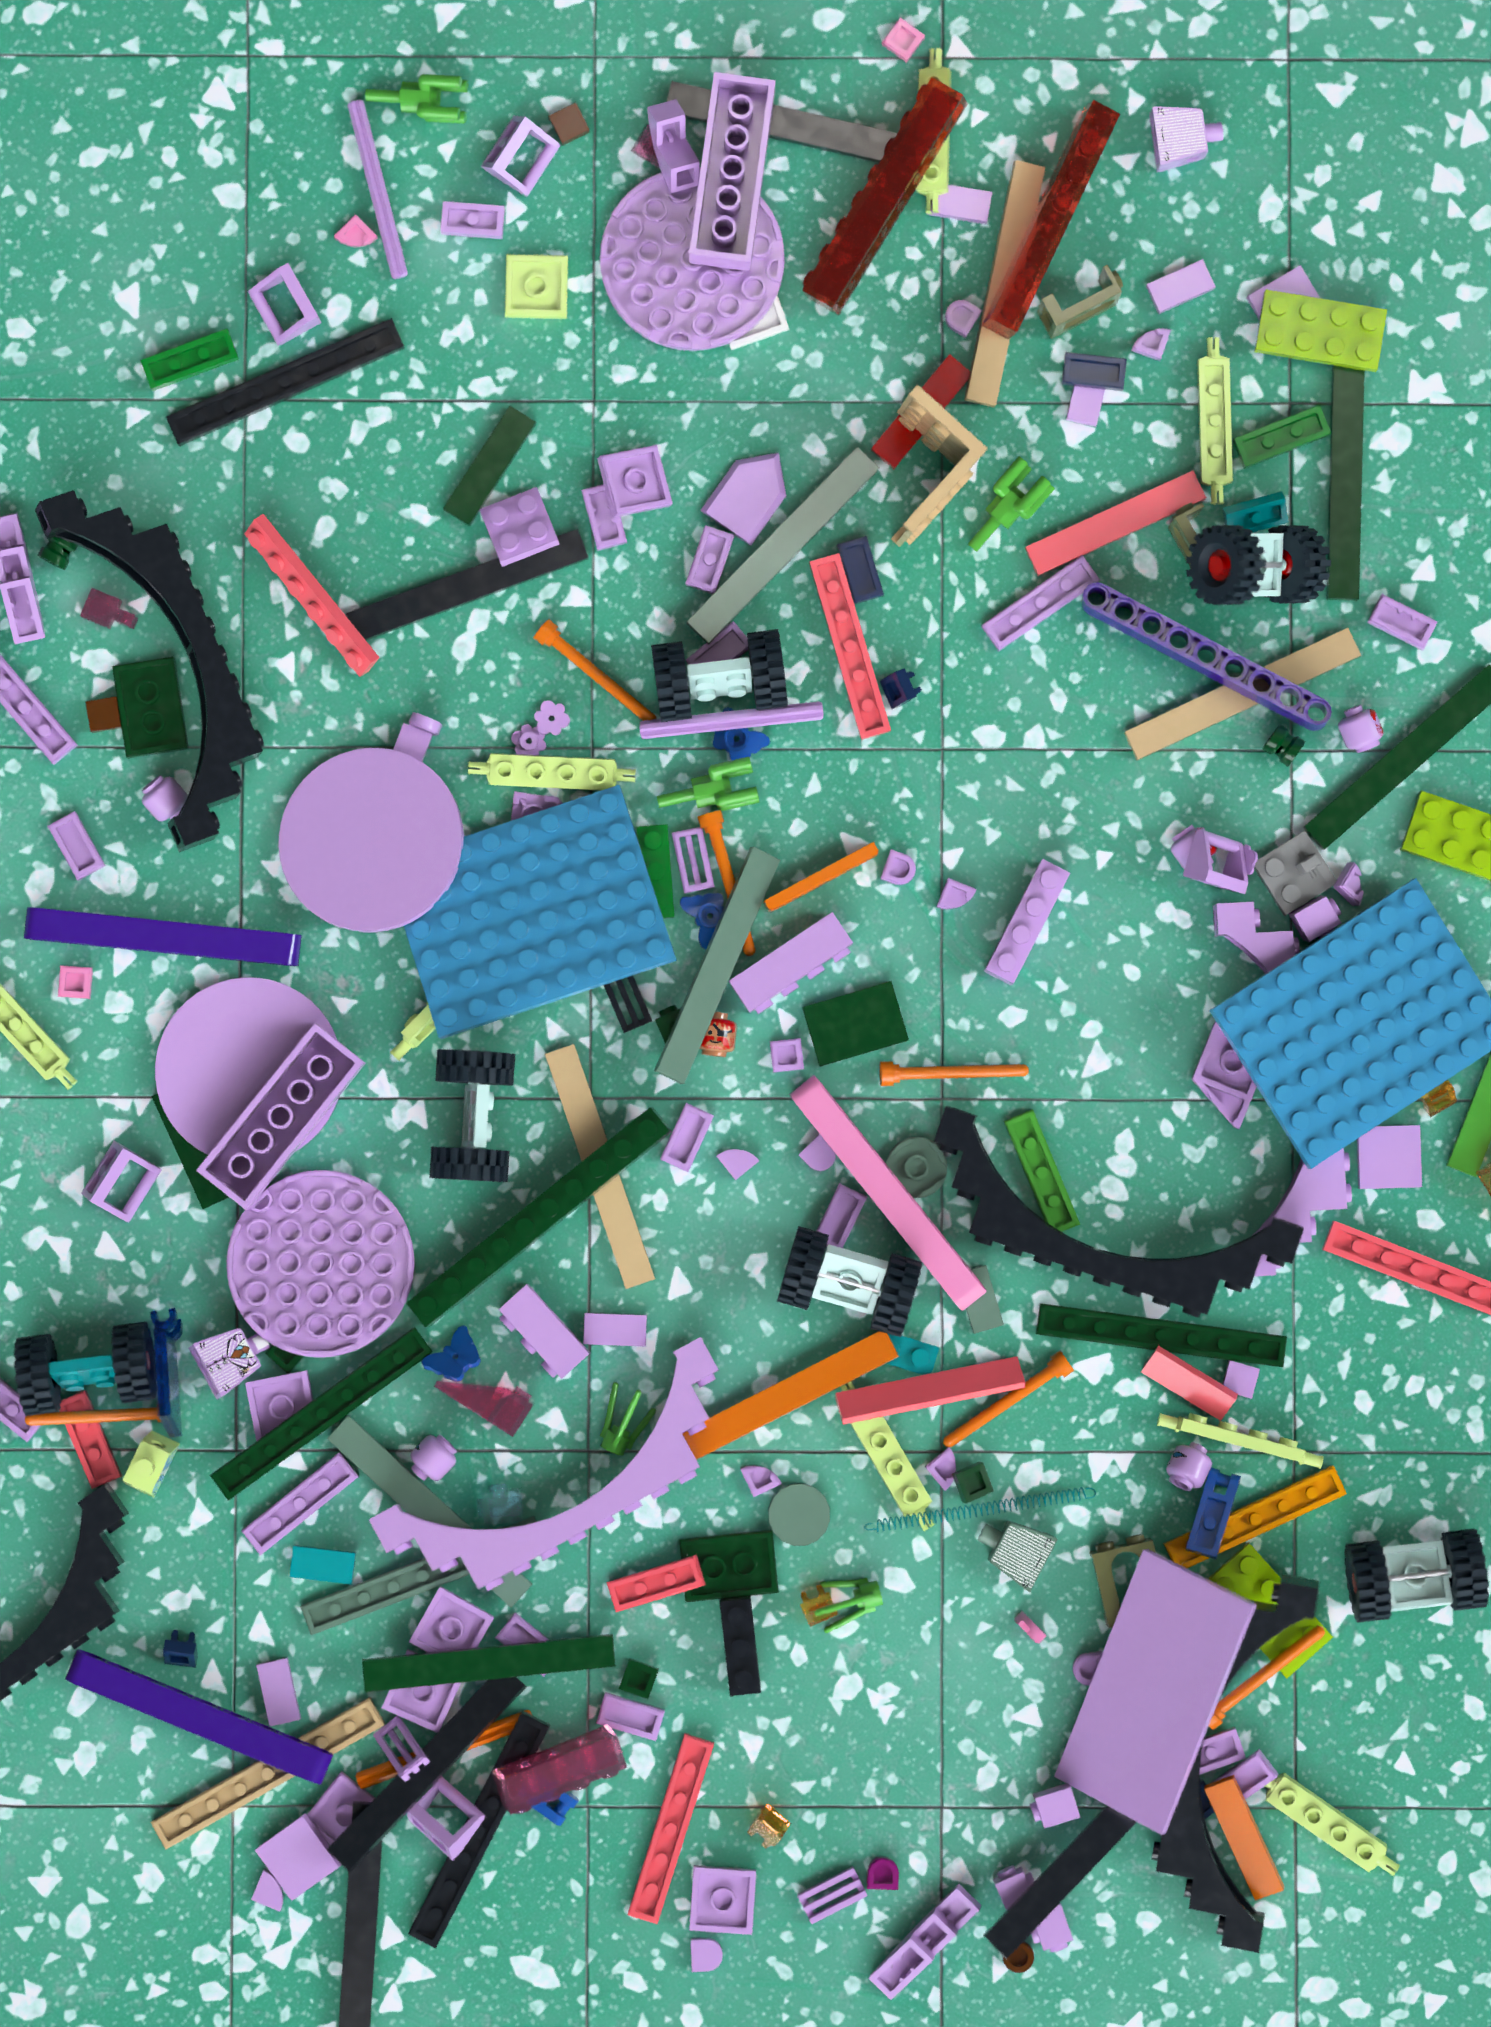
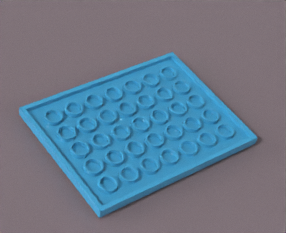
[404,785,677,1039]
[1209,878,1491,1169]

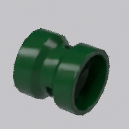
[37,536,78,570]
[1262,724,1306,767]

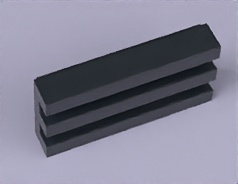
[604,975,652,1033]

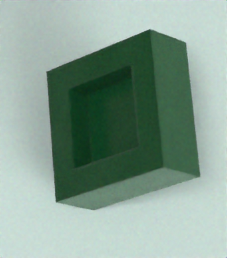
[952,1462,994,1503]
[619,1658,659,1699]

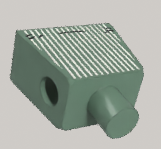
[978,1521,1058,1592]

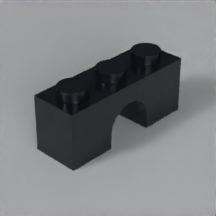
[720,1596,761,1696]

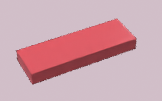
[1141,1345,1238,1421]
[59,1390,122,1489]
[607,1554,706,1612]

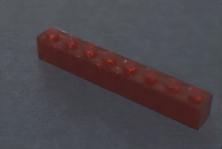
[802,77,968,316]
[981,99,1120,339]

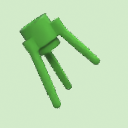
[600,1382,656,1456]
[814,1577,883,1633]

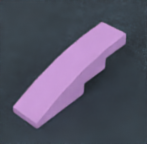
[0,512,45,644]
[868,1884,981,2000]

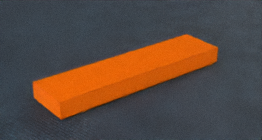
[764,842,879,912]
[1204,1775,1285,1900]

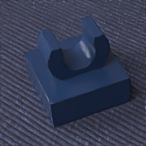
[879,668,921,709]
[163,1630,198,1668]

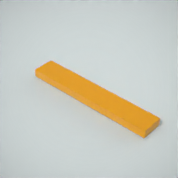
[1163,1465,1347,1569]

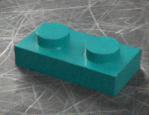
[1222,491,1288,533]
[886,1334,940,1375]

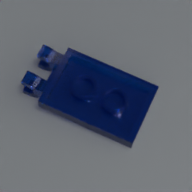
[150,1308,183,1438]

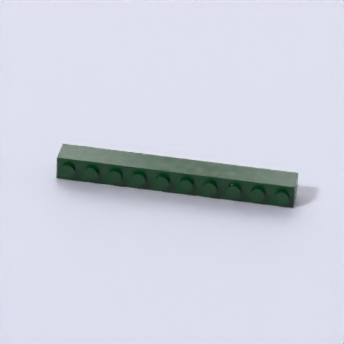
[406,1107,673,1328]

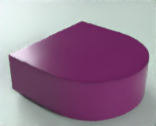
[867,1856,899,1890]

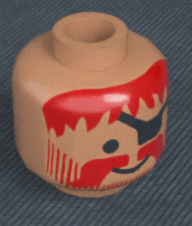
[699,1012,737,1057]

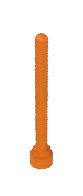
[533,619,657,721]
[697,810,756,956]
[879,1061,1029,1086]
[943,1350,1074,1448]
[25,1400,177,1426]
[1209,1626,1325,1730]

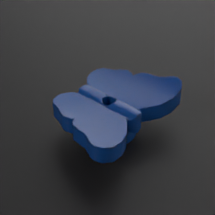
[713,707,770,760]
[680,893,724,950]
[422,1325,481,1382]

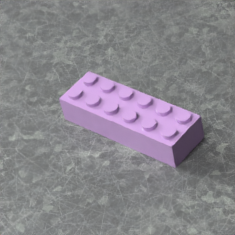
[689,72,776,271]
[196,1023,366,1210]

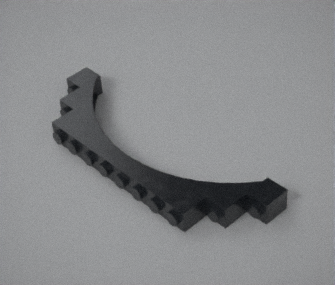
[35,490,264,852]
[934,1106,1304,1318]
[0,1483,129,1701]
[1152,1574,1319,1953]

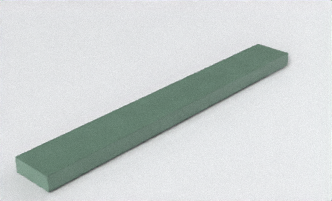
[686,447,879,645]
[654,846,780,1084]
[327,1415,532,1608]
[300,1516,537,1635]

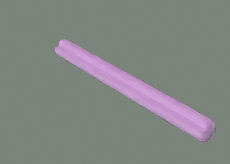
[348,100,408,279]
[639,701,824,739]

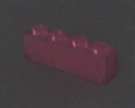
[492,1724,627,1815]

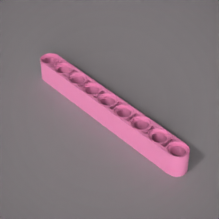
[789,1075,987,1311]

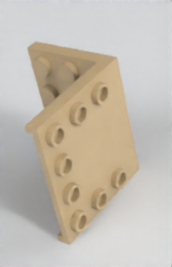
[891,385,988,547]

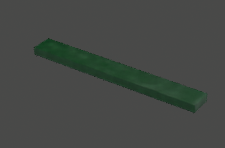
[1327,365,1364,601]
[1303,664,1491,850]
[1036,1303,1287,1367]
[210,1327,433,1501]
[362,1634,616,1692]

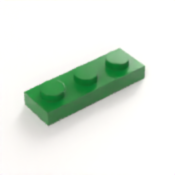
[140,328,239,391]
[1233,405,1331,469]
[637,824,675,918]

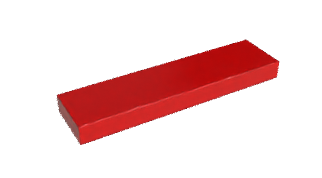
[871,354,971,469]

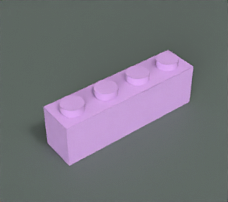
[984,859,1070,985]
[729,912,853,1014]

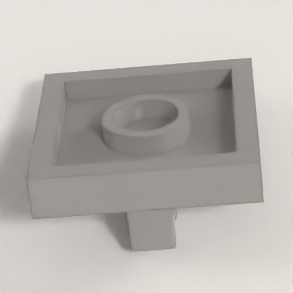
[1254,831,1337,916]

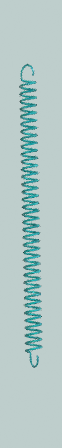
[864,1487,1096,1533]

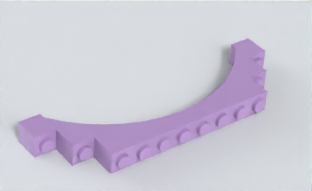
[1213,902,1352,1277]
[369,1337,719,1591]

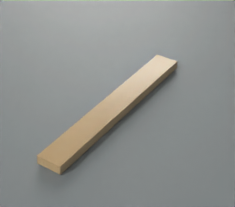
[964,160,1045,407]
[1124,628,1361,760]
[545,1044,655,1289]
[150,1697,385,1850]

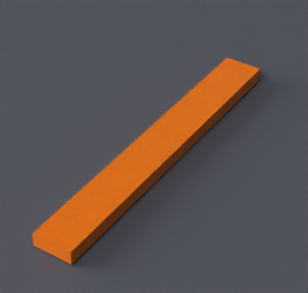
[683,1331,899,1460]

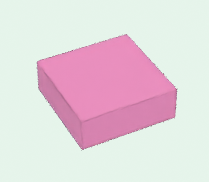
[882,17,925,63]
[58,965,93,999]

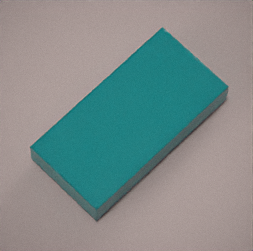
[289,1545,356,1584]

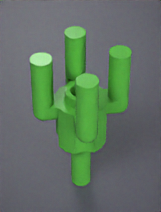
[365,74,468,124]
[968,456,1055,552]
[657,756,760,811]

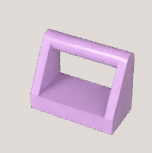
[481,116,561,197]
[248,263,321,346]
[1183,829,1248,894]
[81,1140,162,1223]
[407,1777,485,1861]

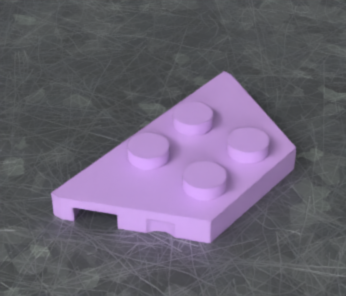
[1191,1021,1256,1129]

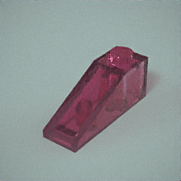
[434,1380,535,1437]

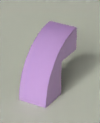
[647,99,700,193]

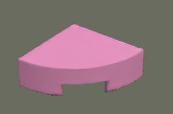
[334,214,378,247]
[1014,1611,1046,1644]

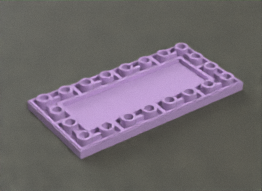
[1054,1549,1257,1835]

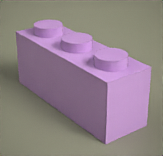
[499,1284,590,1379]

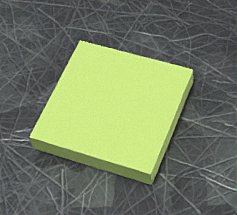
[505,254,568,319]

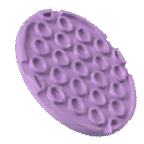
[600,167,785,351]
[279,748,464,933]
[155,978,339,1155]
[226,1170,415,1358]

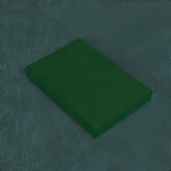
[112,656,189,759]
[802,981,909,1067]
[679,1530,779,1602]

